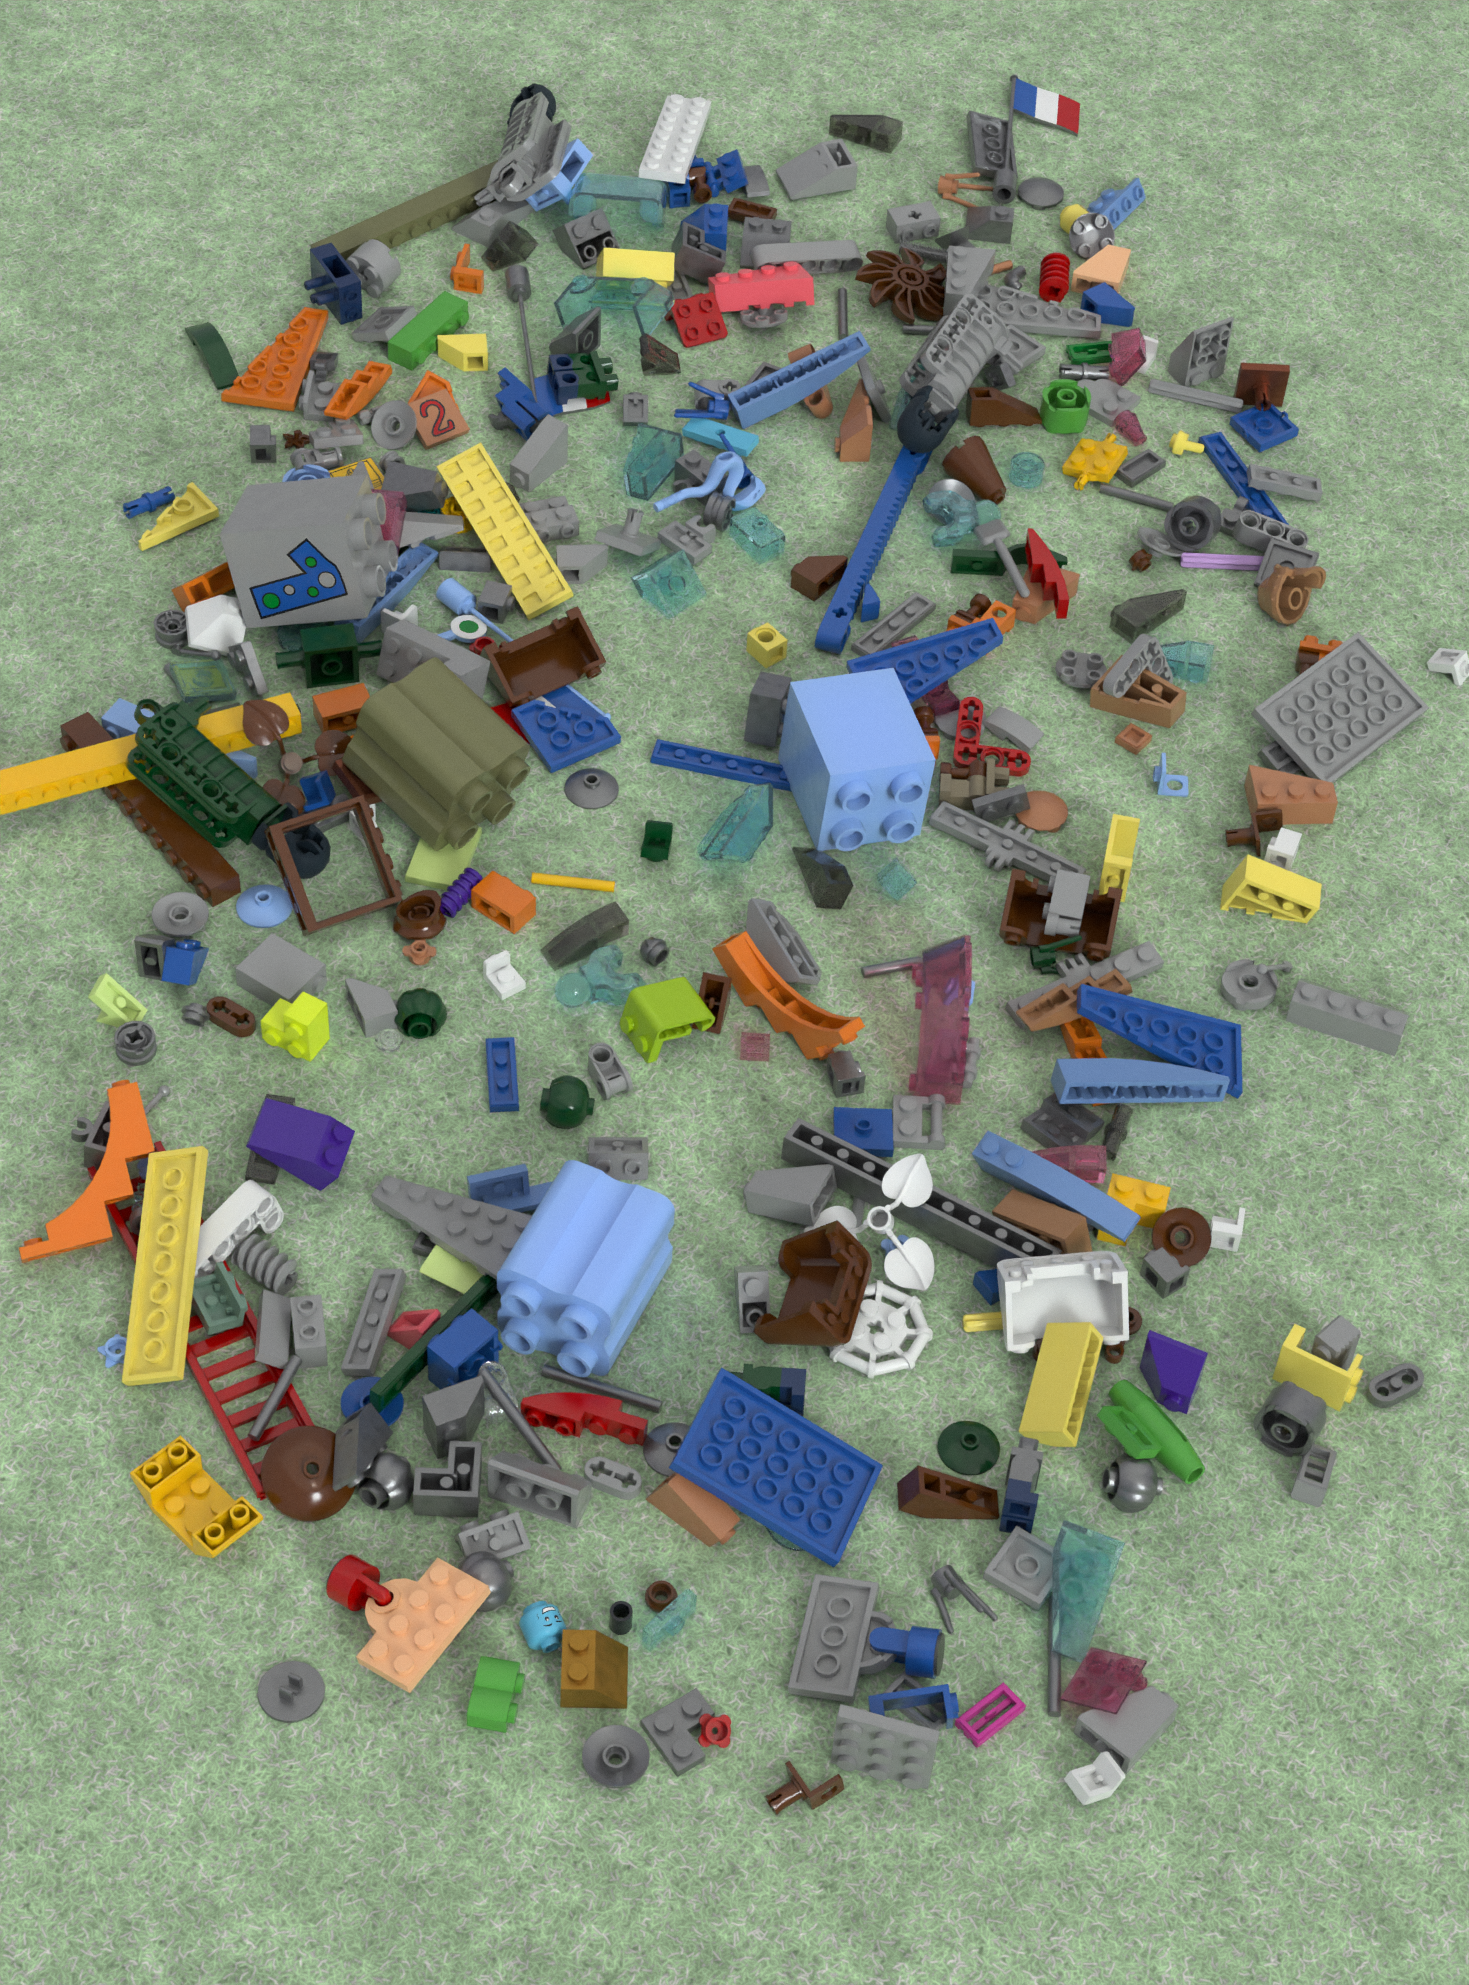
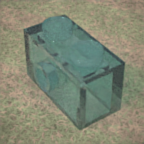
[729,507,786,565]

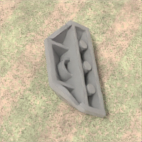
[746,898,822,985]

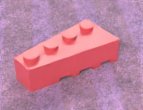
[708,261,815,312]

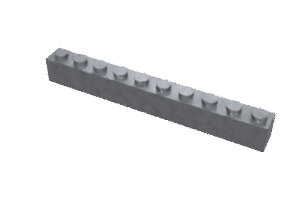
[781,1118,1062,1268]

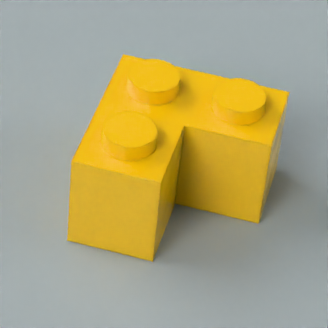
[1097,1173,1171,1247]

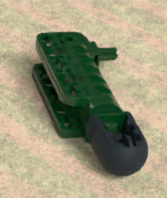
[125,696,331,879]

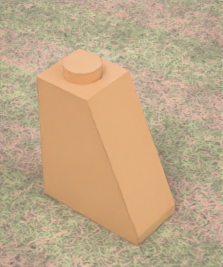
[1071,244,1131,294]

